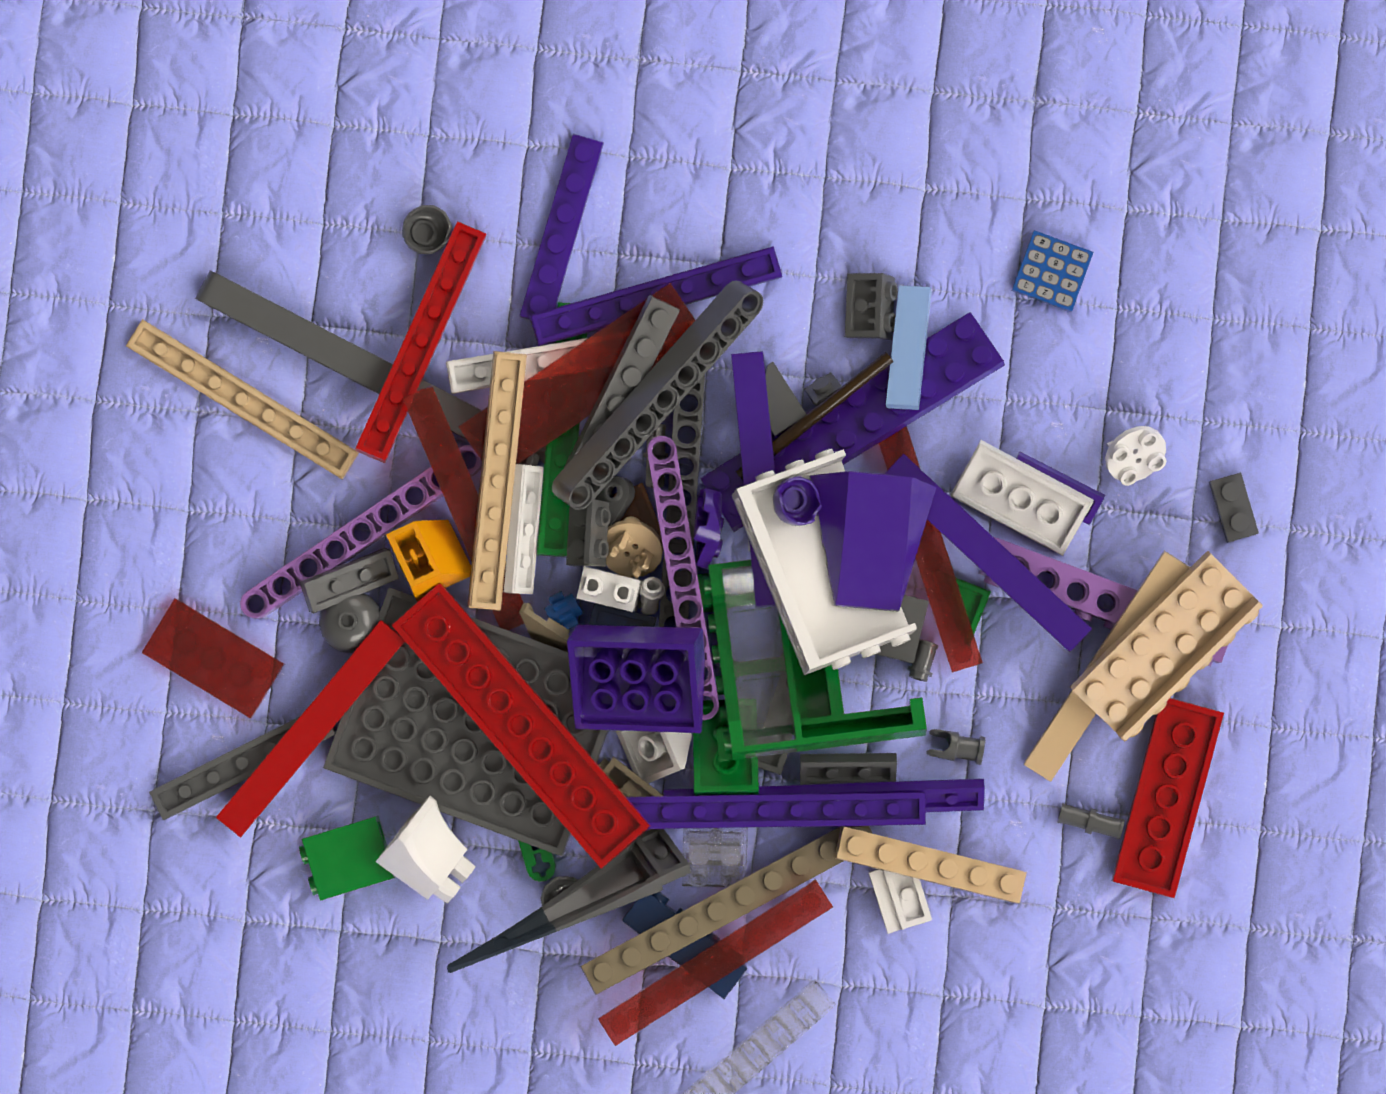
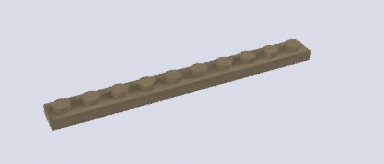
[580,826,873,995]

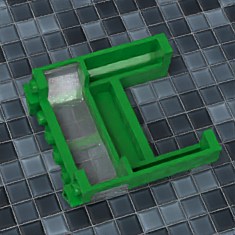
[697,560,927,761]

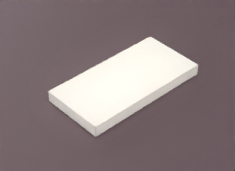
[950,440,1094,556]

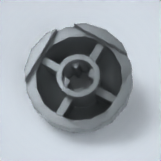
[319,593,381,653]

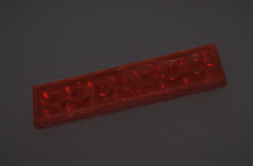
[458,283,695,464]

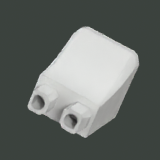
[376,796,476,904]

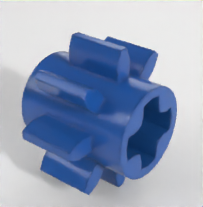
[544,591,583,630]

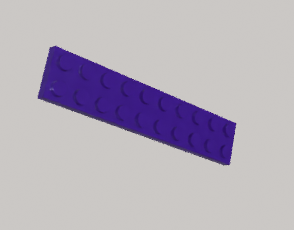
[700,312,1005,532]

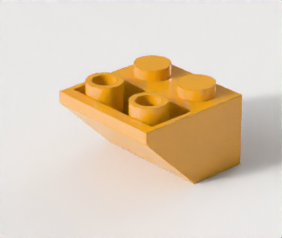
[386,519,471,601]

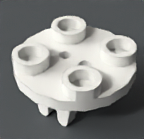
[1105,426,1167,486]

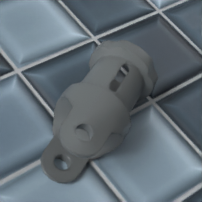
[926,729,985,765]

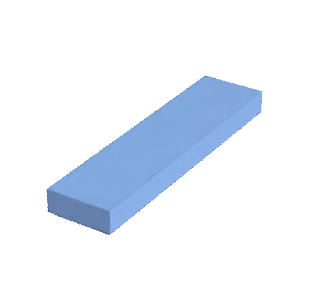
[886,286,932,410]

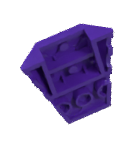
[809,471,936,612]

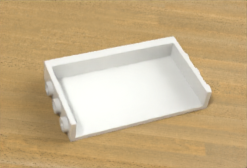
[732,449,917,675]

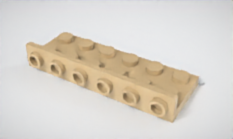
[1070,551,1263,742]

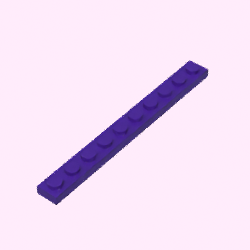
[663,779,985,812]
[627,793,926,829]

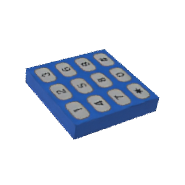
[1011,230,1094,312]

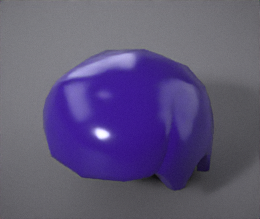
[773,476,822,526]

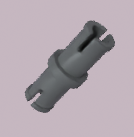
[1057,803,1125,839]

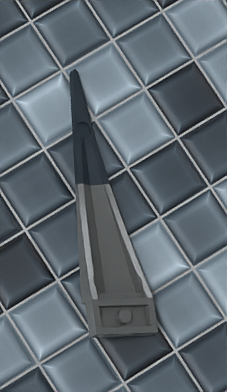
[447,829,691,973]

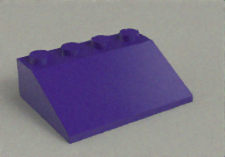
[567,625,705,733]

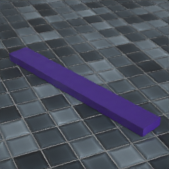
[529,246,783,346]
[731,351,776,608]
[885,454,1092,653]

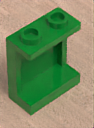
[299,816,396,901]

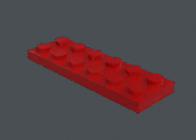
[1111,698,1224,898]

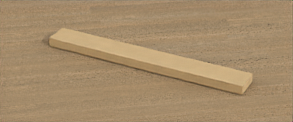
[126,319,359,480]
[467,351,527,610]
[1024,550,1190,782]

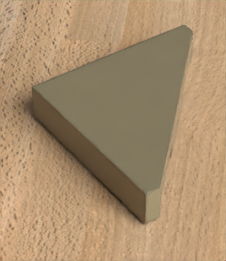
[519,603,570,652]

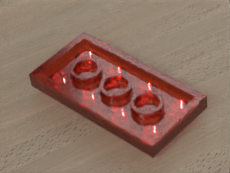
[142,598,285,718]

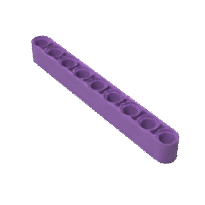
[647,436,719,720]
[240,445,482,619]

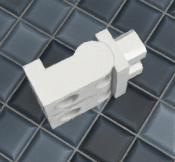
[576,566,643,612]

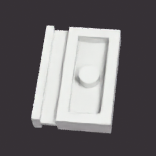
[868,869,932,934]

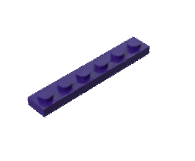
[519,134,604,320]

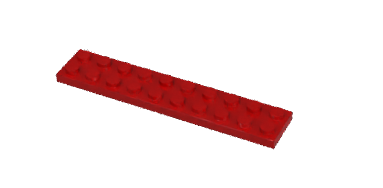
[392,583,651,869]

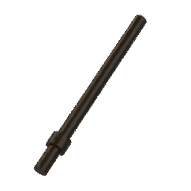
[735,352,894,481]

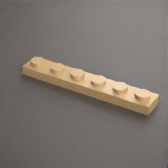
[834,826,1027,903]

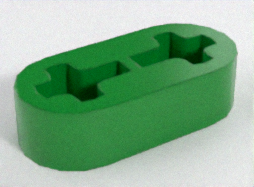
[518,840,556,882]

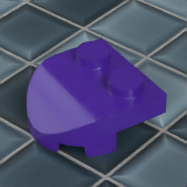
[694,488,724,569]

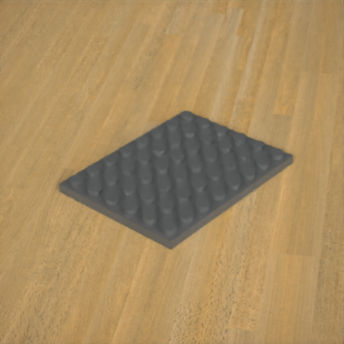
[323,588,609,856]

